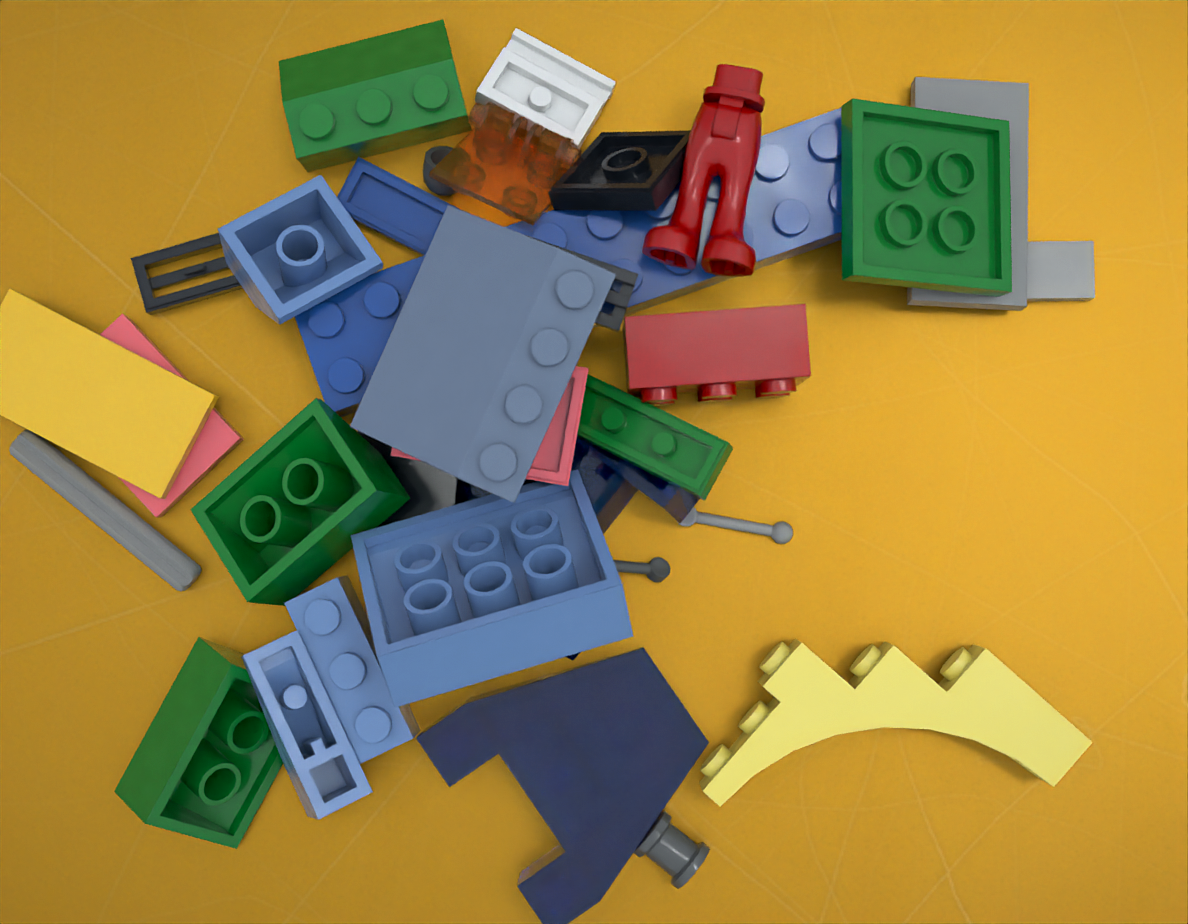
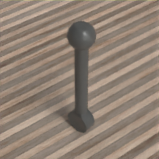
[613,557,670,582]

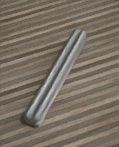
[9,430,201,591]

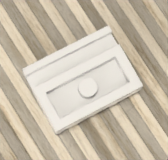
[475,28,616,156]

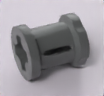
[632,810,710,889]

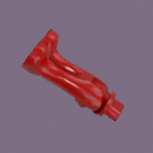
[642,64,765,277]

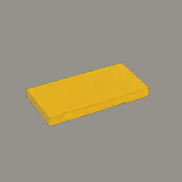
[0,289,219,499]

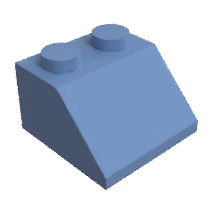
[218,175,383,324]

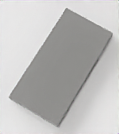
[907,77,1029,311]

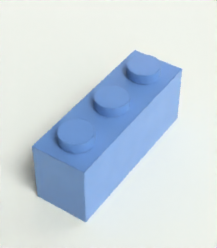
[284,575,420,764]

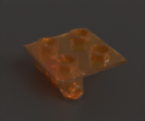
[429,102,582,225]

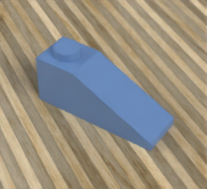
[241,630,373,820]

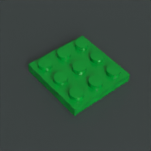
[841,98,1012,297]

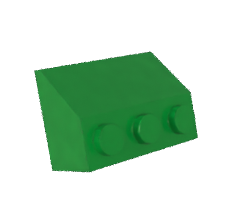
[279,19,472,172]
[190,398,410,606]
[114,637,283,849]

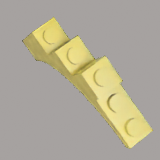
[699,639,1093,806]

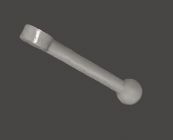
[675,504,793,544]

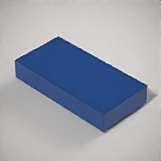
[337,157,459,256]

